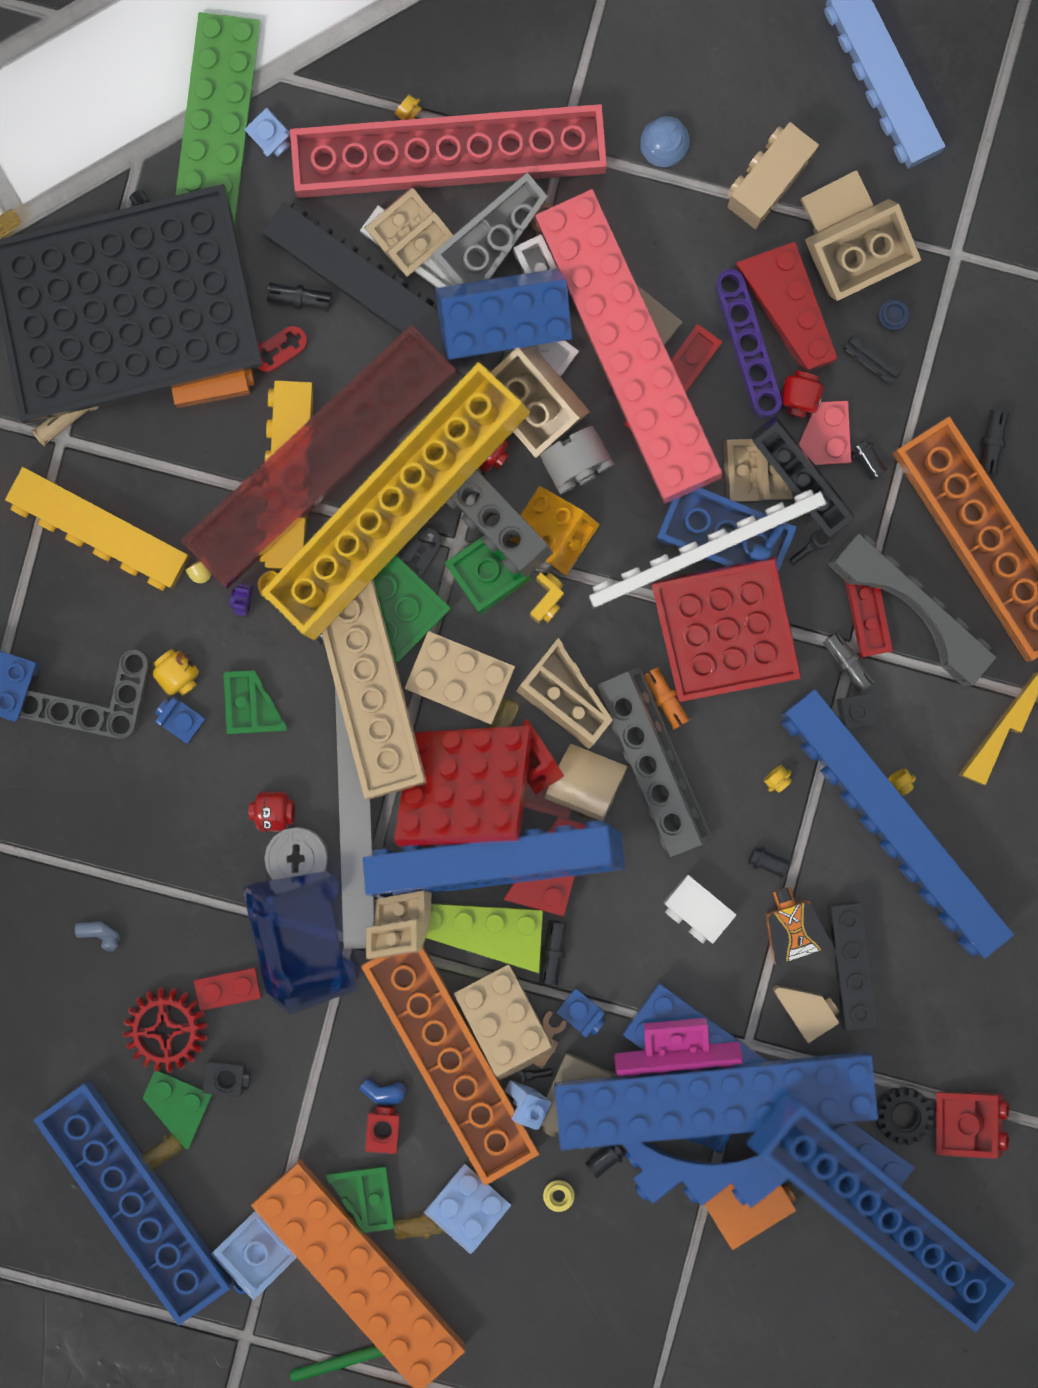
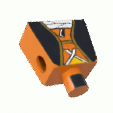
[766,887,832,965]

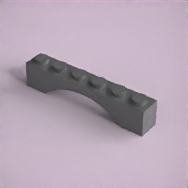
[827,533,996,687]

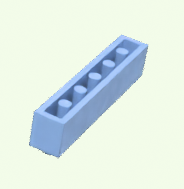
[824,0,946,169]

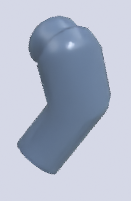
[75,921,120,951]

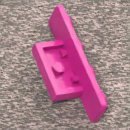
[614,1018,743,1076]

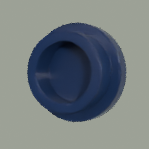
[878,299,910,330]

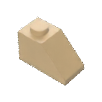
[772,985,840,1043]

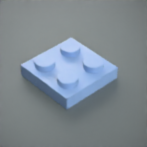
[424,1164,511,1254]
[210,1211,297,1300]

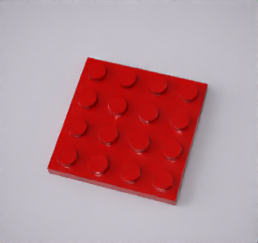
[651,557,801,702]
[394,726,533,846]

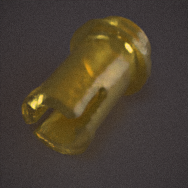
[142,1134,184,1171]

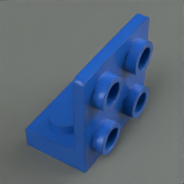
[0,651,42,722]

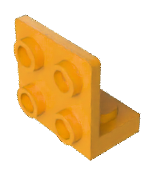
[509,486,600,576]

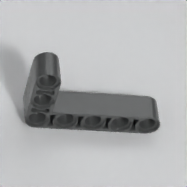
[19,650,151,739]

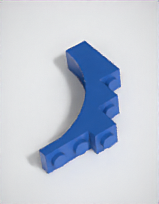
[623,1142,788,1208]

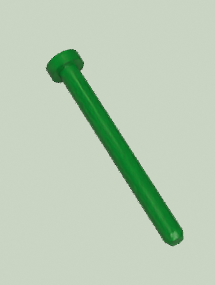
[289,1346,384,1382]

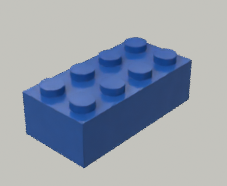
[435,269,572,359]
[656,488,797,572]

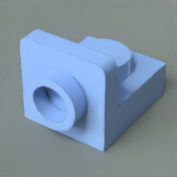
[244,108,291,157]
[505,1080,552,1130]

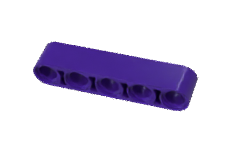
[715,269,782,419]

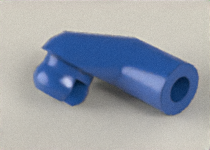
[359,1077,407,1107]

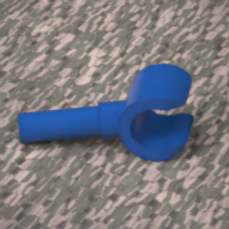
[749,525,785,561]

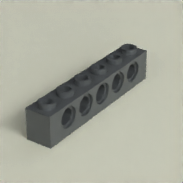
[398,416,553,578]
[597,667,713,857]

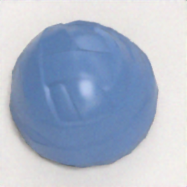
[640,116,690,168]

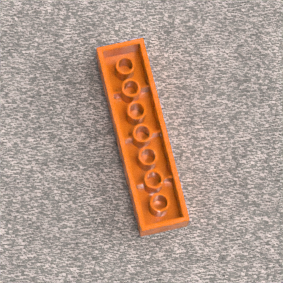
[892,416,1038,662]
[361,945,539,1186]
[251,1159,466,1388]

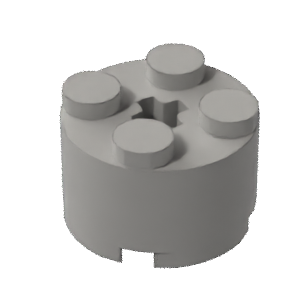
[540,426,615,494]

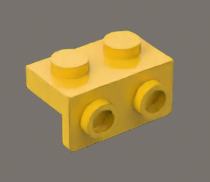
[530,572,564,624]

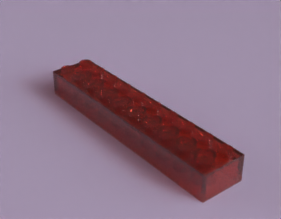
[181,325,456,589]

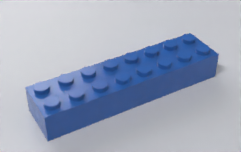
[362,822,625,898]
[33,1079,233,1326]

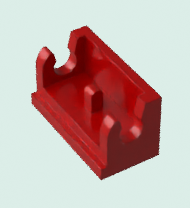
[521,719,564,795]

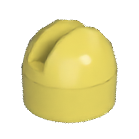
[185,557,212,583]

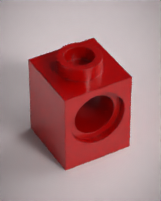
[365,1106,401,1154]

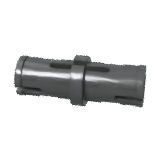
[823,631,875,693]

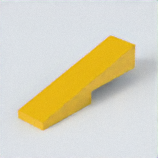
[958,672,1038,785]

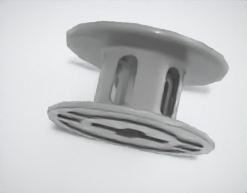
[264,827,329,890]

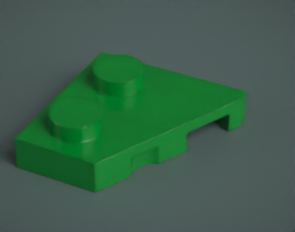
[223,670,287,734]
[143,1070,213,1149]
[326,1165,395,1233]

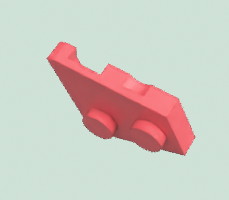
[799,401,851,466]

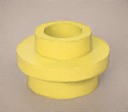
[543,1180,574,1212]

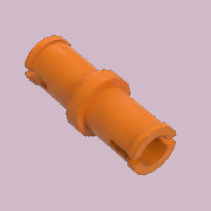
[644,667,690,730]

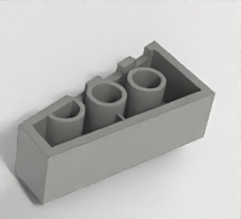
[430,172,548,285]

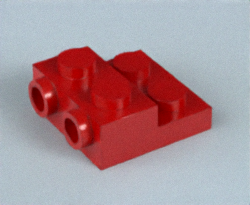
[936,1091,1010,1159]

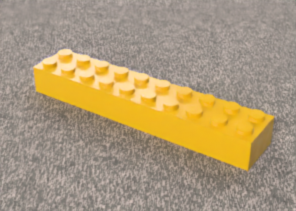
[261,362,531,640]

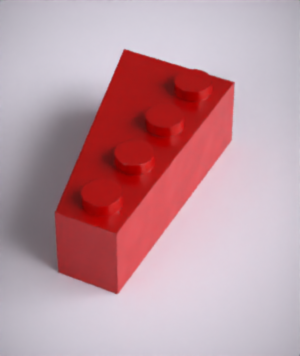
[734,242,838,373]

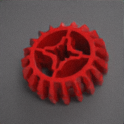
[123,987,208,1072]

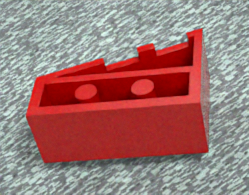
[503,817,586,916]

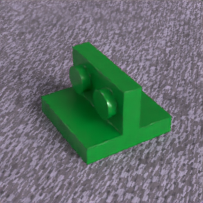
[444,535,532,615]

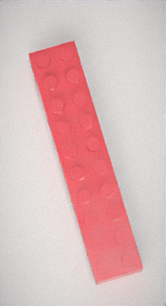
[290,104,607,198]
[535,189,722,504]

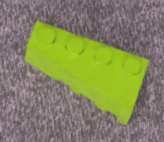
[425,902,543,973]

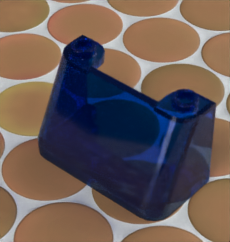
[243,871,358,1015]

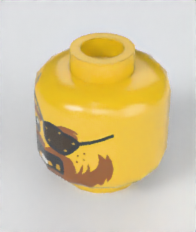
[153,649,199,696]

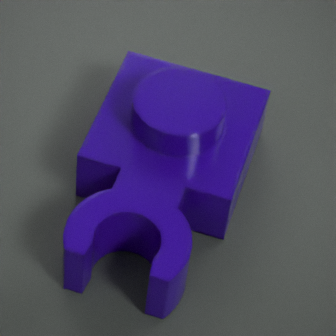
[229,583,254,617]

